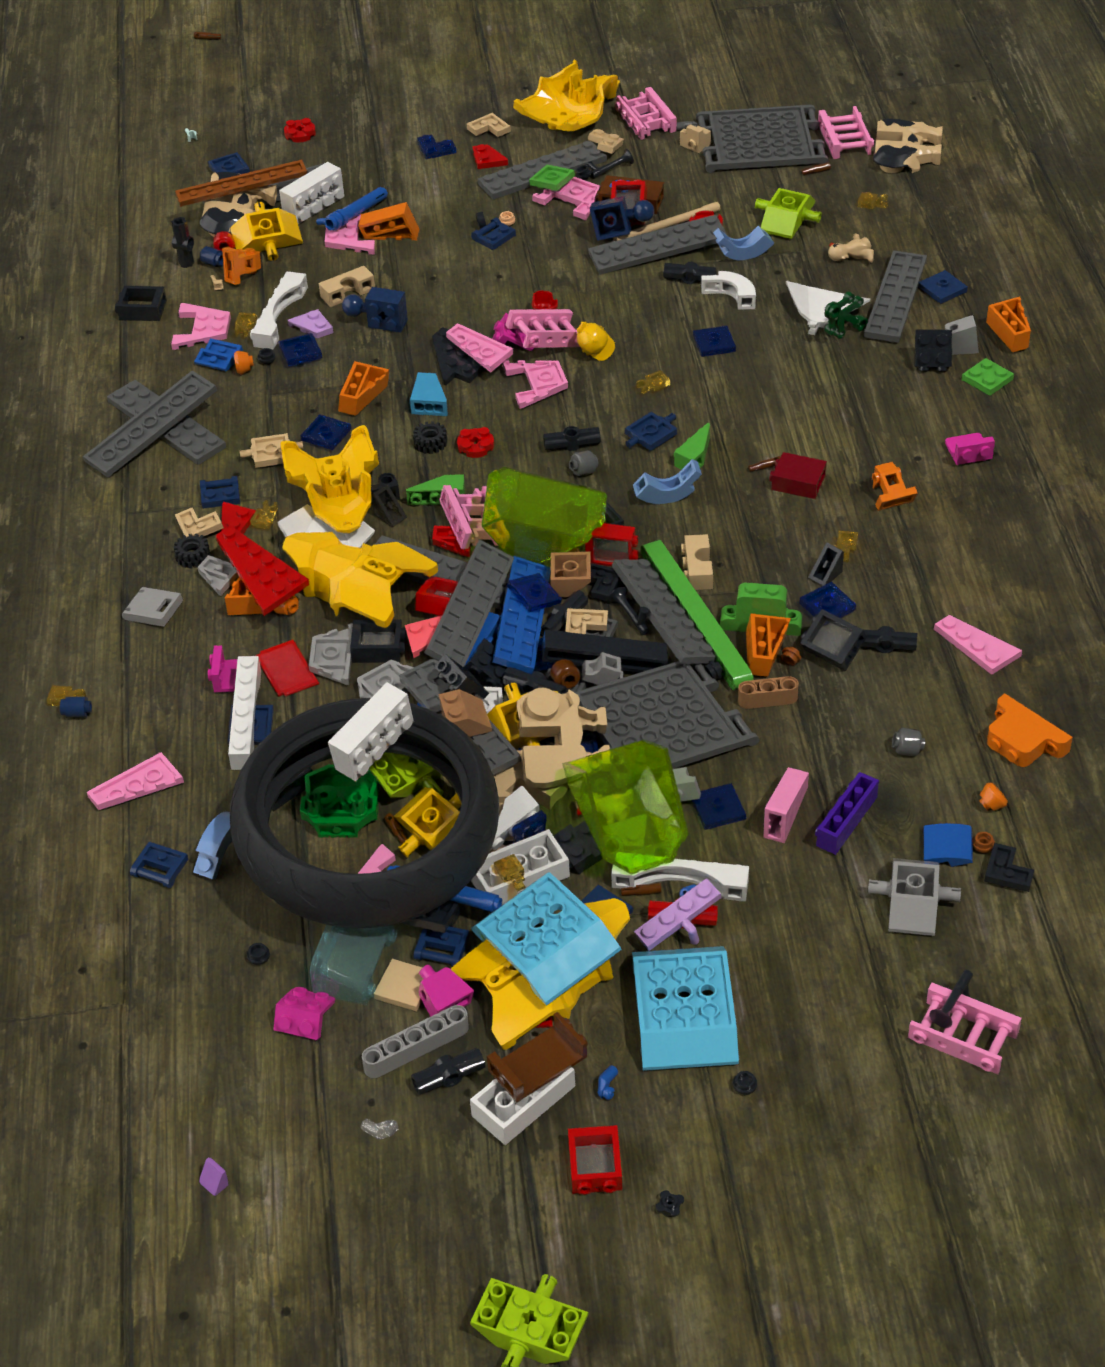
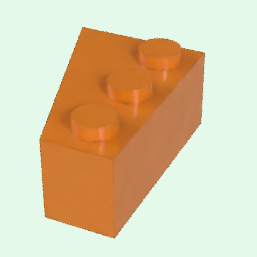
[358,202,419,240]
[986,297,1031,352]
[338,361,389,416]
[225,577,263,615]
[746,614,791,677]

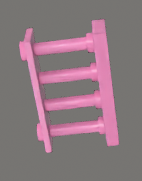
[818,106,874,159]
[505,309,580,348]
[908,983,1022,1074]

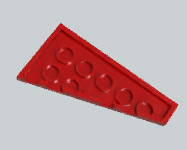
[216,525,309,616]

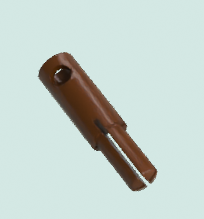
[194,32,221,39]
[802,162,831,175]
[748,456,780,472]
[384,813,407,844]
[621,883,662,896]

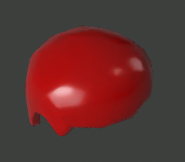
[532,290,558,310]

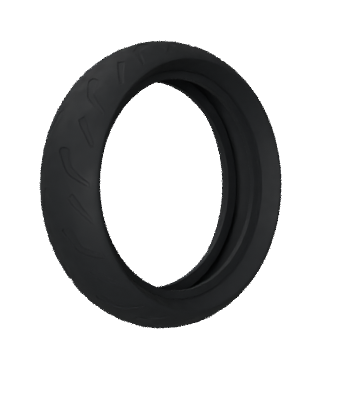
[230,698,499,928]

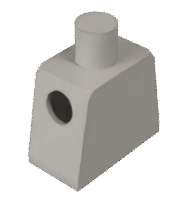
[945,315,979,355]

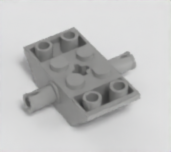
[868,858,961,936]

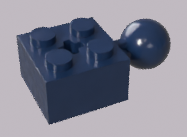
[590,196,655,240]
[342,287,408,332]

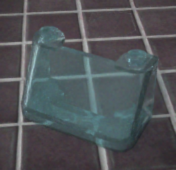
[310,925,397,1006]

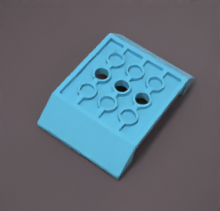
[471,872,621,1006]
[631,946,739,1070]

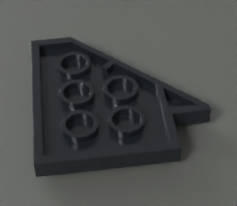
[432,327,486,386]

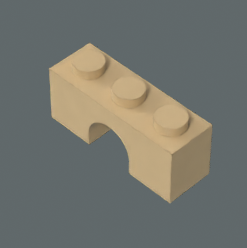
[319,266,375,307]
[681,534,713,590]

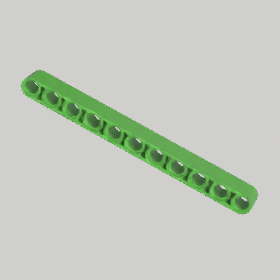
[640,540,754,690]

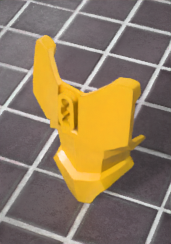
[513,59,620,131]
[280,425,379,534]
[282,532,438,628]
[451,898,630,1050]

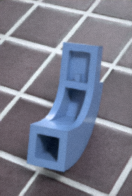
[713,226,774,260]
[633,459,702,504]
[193,811,233,879]

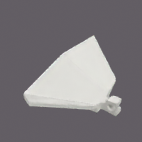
[786,281,870,335]
[278,504,375,548]

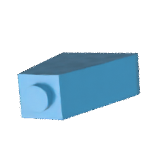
[410,372,448,416]

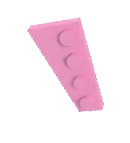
[446,323,513,372]
[934,615,1022,675]
[87,752,184,810]

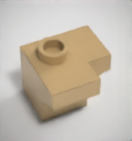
[680,124,711,153]

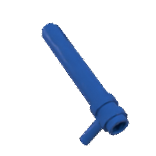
[316,187,388,231]
[387,865,502,912]

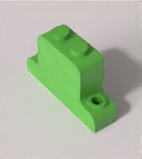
[720,583,802,636]

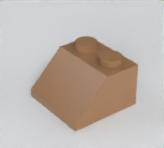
[551,552,591,597]
[438,689,492,737]

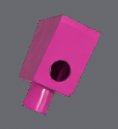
[418,965,474,1017]

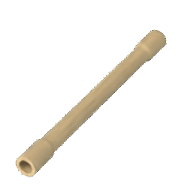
[613,202,720,241]

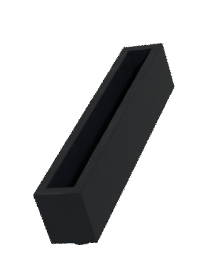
[542,630,668,673]

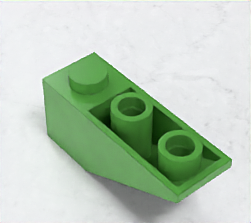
[674,423,710,470]
[406,474,465,505]

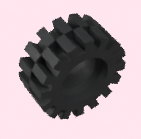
[413,421,447,454]
[173,533,211,568]

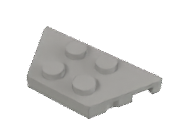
[309,624,353,685]
[357,660,414,698]

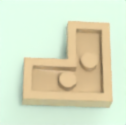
[467,113,511,137]
[588,129,624,154]
[175,507,223,537]
[565,608,608,634]

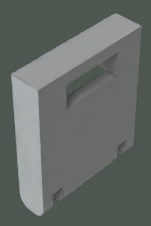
[122,587,183,627]

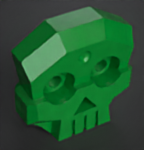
[300,764,381,838]

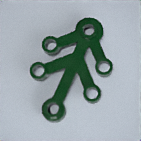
[824,291,868,339]

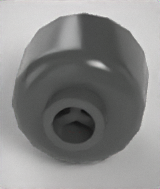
[569,450,598,476]
[892,727,925,757]

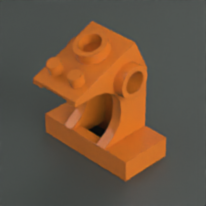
[222,247,261,285]
[872,462,918,511]

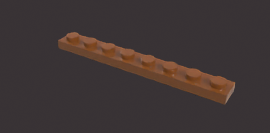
[175,160,307,207]

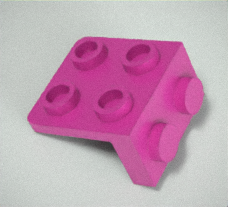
[492,313,536,351]
[945,433,995,465]
[208,645,238,692]
[273,987,335,1040]

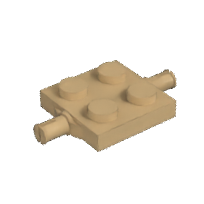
[239,433,303,468]

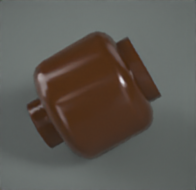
[550,659,580,690]

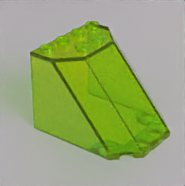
[482,467,607,564]
[562,739,689,874]

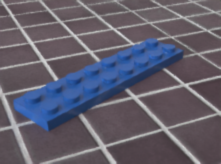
[493,556,551,674]

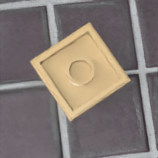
[373,959,423,1012]

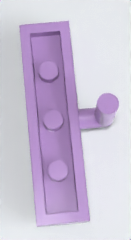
[634,878,722,951]

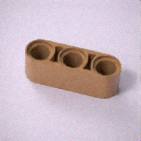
[738,676,799,709]

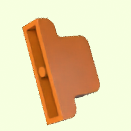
[987,693,1073,767]

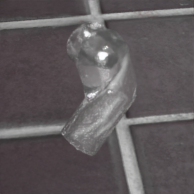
[360,1119,399,1140]

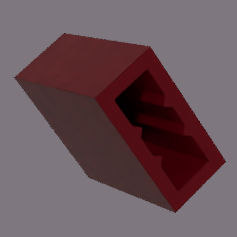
[769,452,827,499]

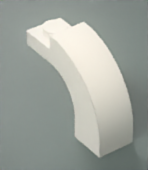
[701,271,756,310]

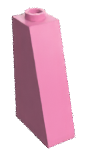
[763,767,809,843]

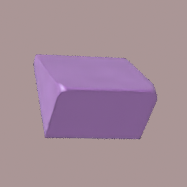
[199,1157,228,1196]

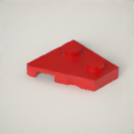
[472,144,508,169]
[221,502,257,534]
[432,526,472,557]

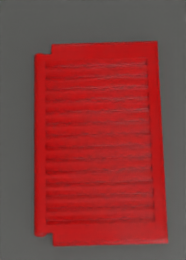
[256,640,319,697]

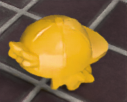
[577,321,615,361]

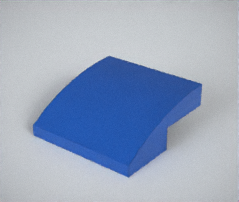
[194,338,243,371]
[924,823,973,867]

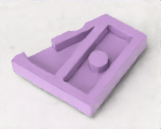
[288,309,333,338]

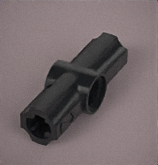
[171,217,194,268]
[663,261,717,284]
[543,426,601,451]
[541,590,588,635]
[861,626,917,653]
[503,667,567,694]
[411,1048,485,1095]

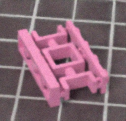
[615,87,677,140]
[439,485,510,549]

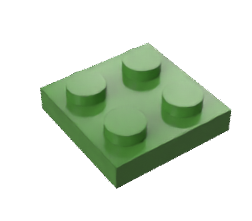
[529,165,575,191]
[962,358,1014,396]

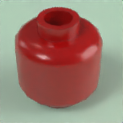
[213,231,235,252]

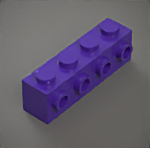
[815,772,879,855]

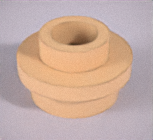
[499,211,515,226]

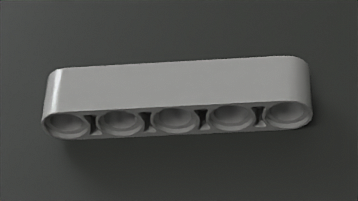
[362,1005,469,1078]

